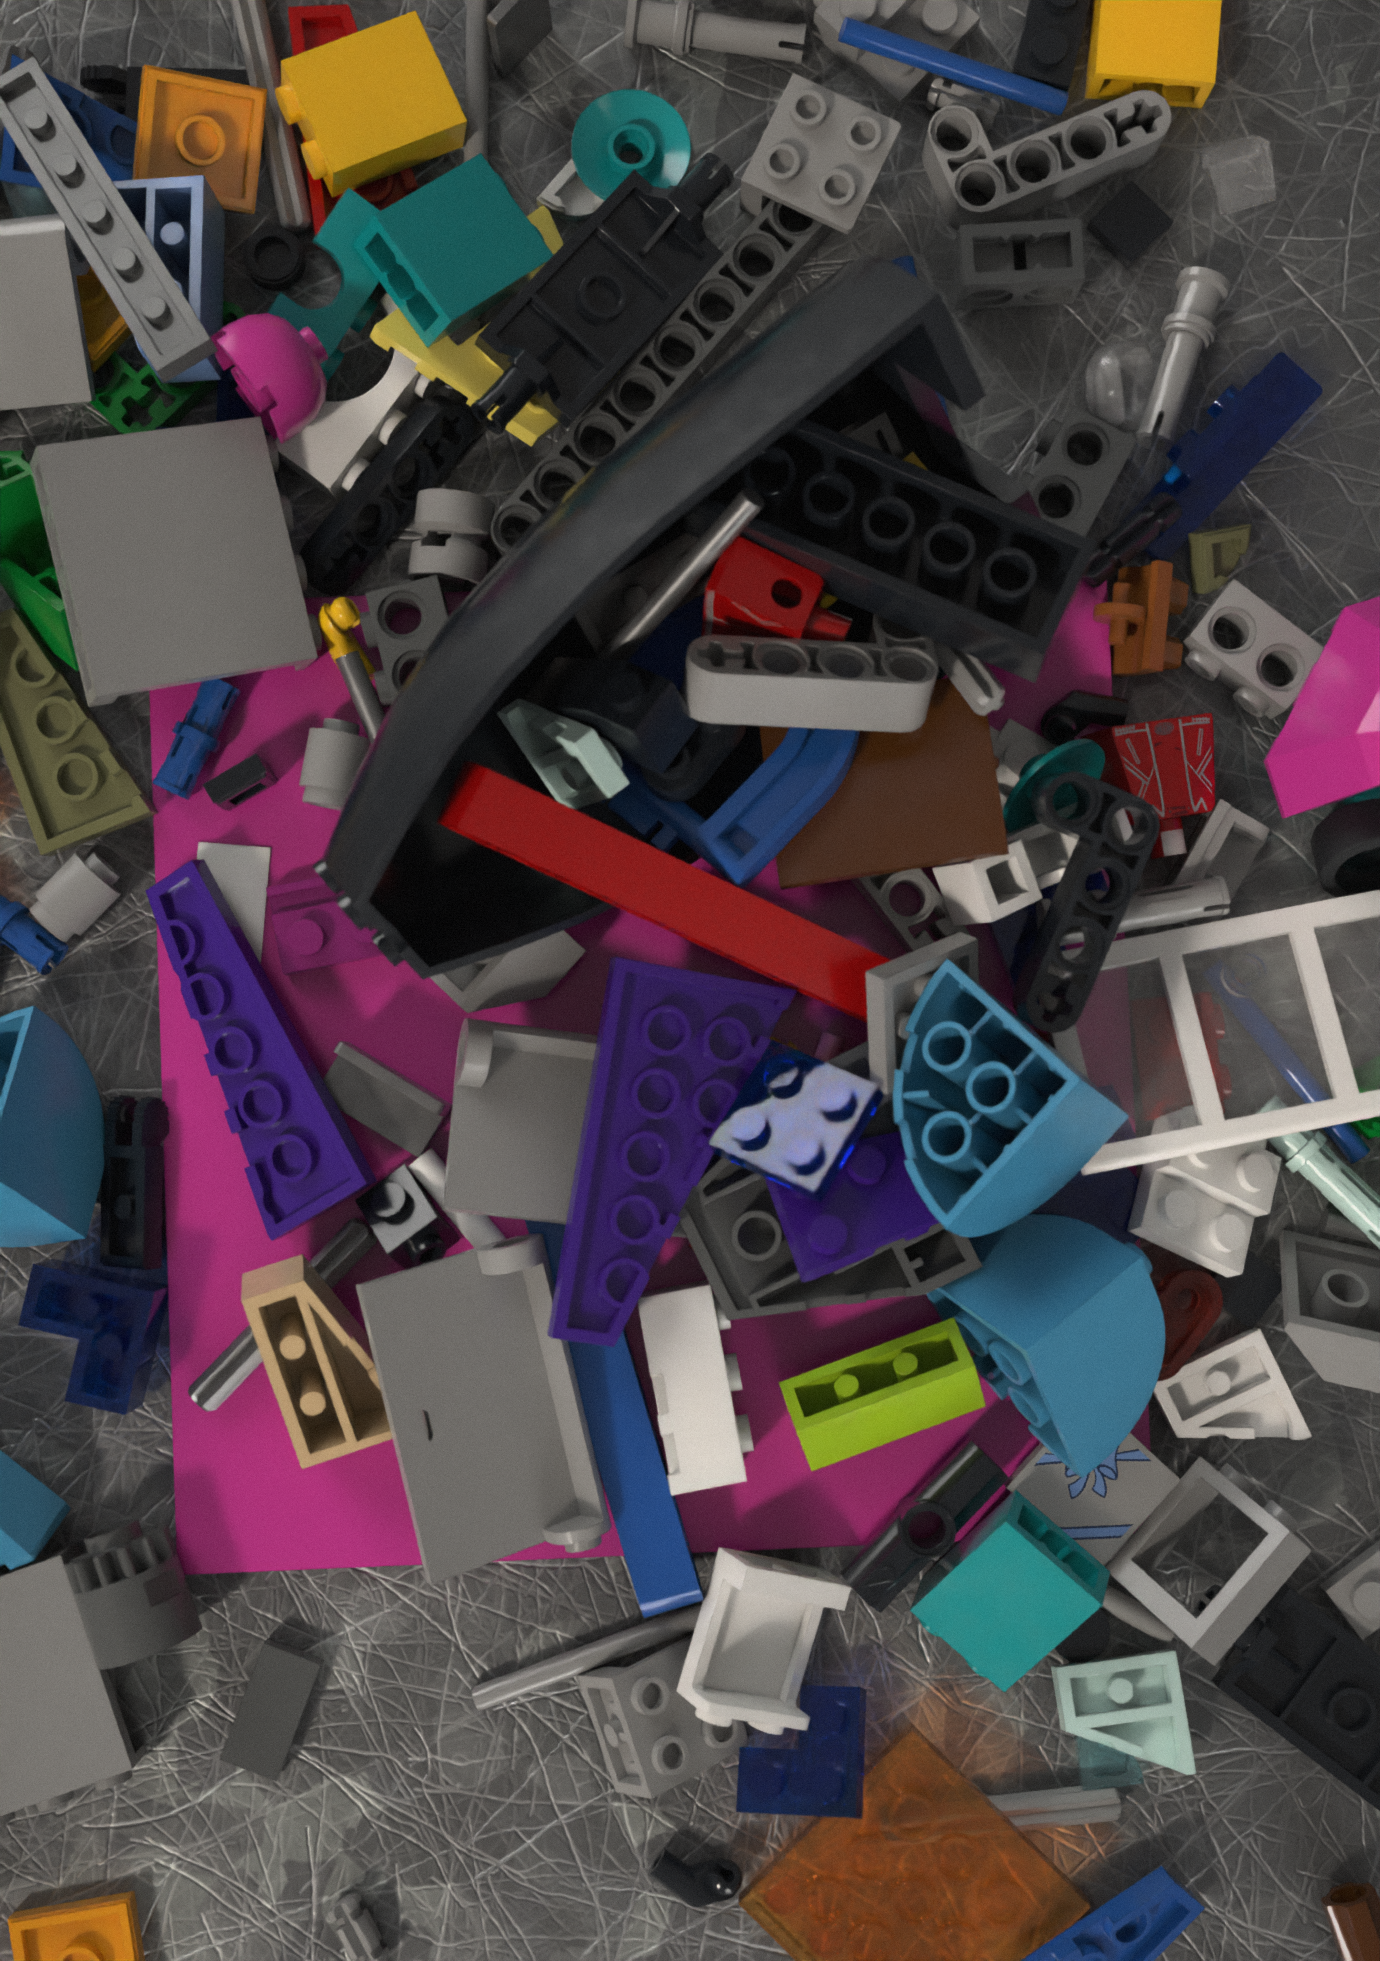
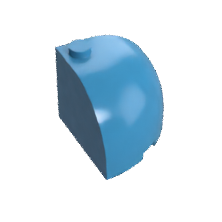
[893,958,1129,1237]
[0,1006,105,1247]
[926,1214,1165,1479]

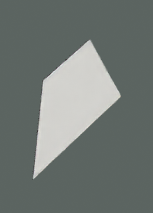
[197,842,271,964]

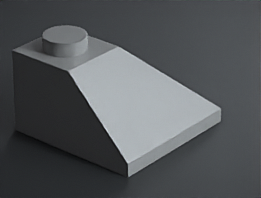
[430,930,586,1013]
[1279,1229,1380,1393]

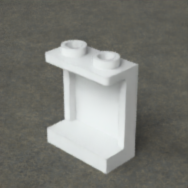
[676,1547,851,1735]

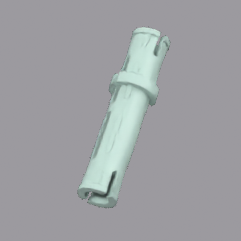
[1255,1095,1380,1250]

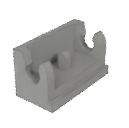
[1163,799,1270,928]

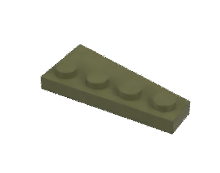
[0,608,158,857]

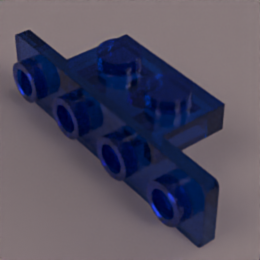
[1121,352,1323,561]

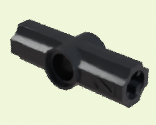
[840,1437,1009,1613]

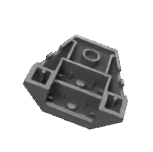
[678,1041,982,1320]

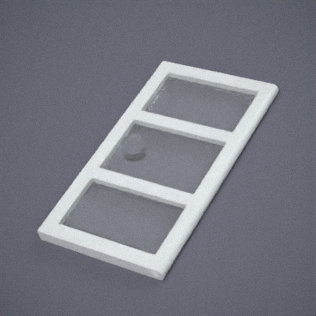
[1038,890,1380,1176]

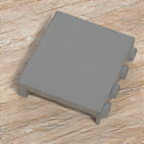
[30,416,322,707]
[0,1543,147,1827]

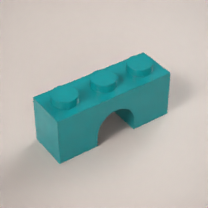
[266,188,380,382]

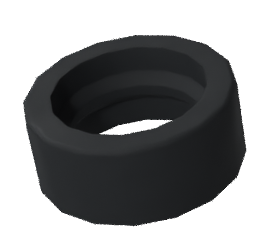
[1310,798,1380,898]

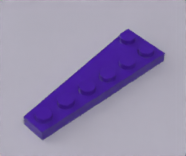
[146,860,377,1241]
[763,1085,1135,1283]

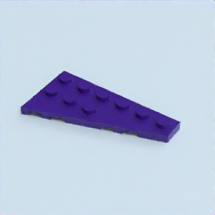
[547,957,797,1347]

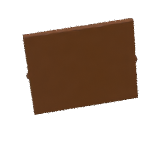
[759,678,1009,890]

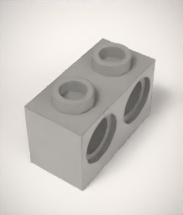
[1181,579,1324,719]

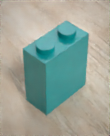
[352,153,553,348]
[910,1490,1110,1692]

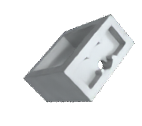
[1106,1456,1311,1666]

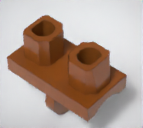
[1093,560,1189,678]

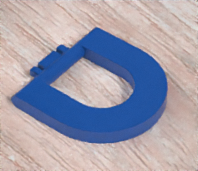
[600,596,860,889]

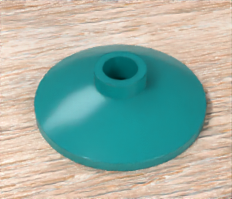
[571,89,691,200]
[1003,739,1105,833]

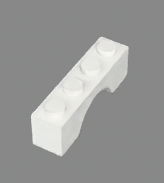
[275,293,480,503]

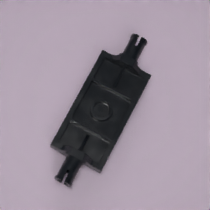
[471,153,734,434]
[1193,1583,1380,1811]

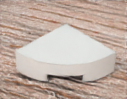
[536,159,605,221]

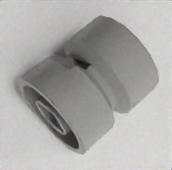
[407,488,495,592]

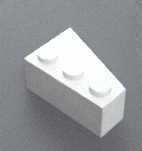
[637,1280,754,1496]

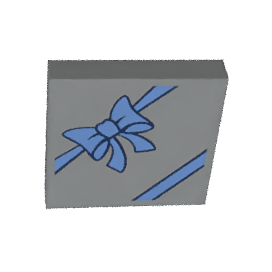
[1004,1433,1181,1566]

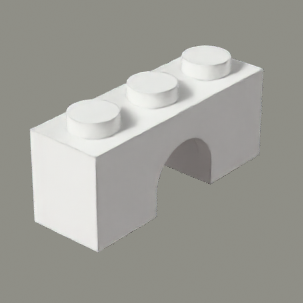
[932,802,1133,926]

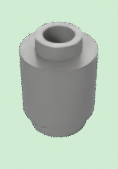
[299,718,370,810]
[29,852,121,942]

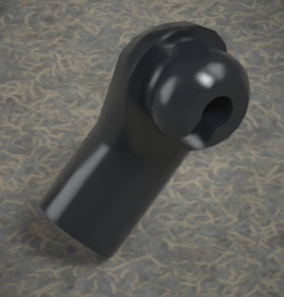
[1040,689,1129,746]
[648,1848,742,1908]

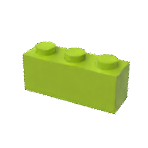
[779,1317,986,1471]

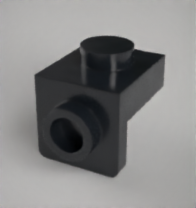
[355,1164,460,1270]

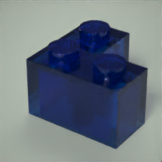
[18,1259,168,1415]

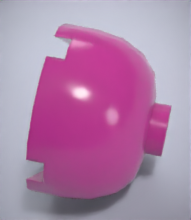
[210,313,328,444]

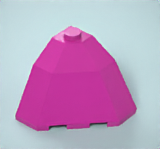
[1264,596,1380,819]

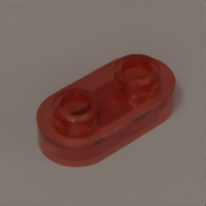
[1155,1268,1223,1381]

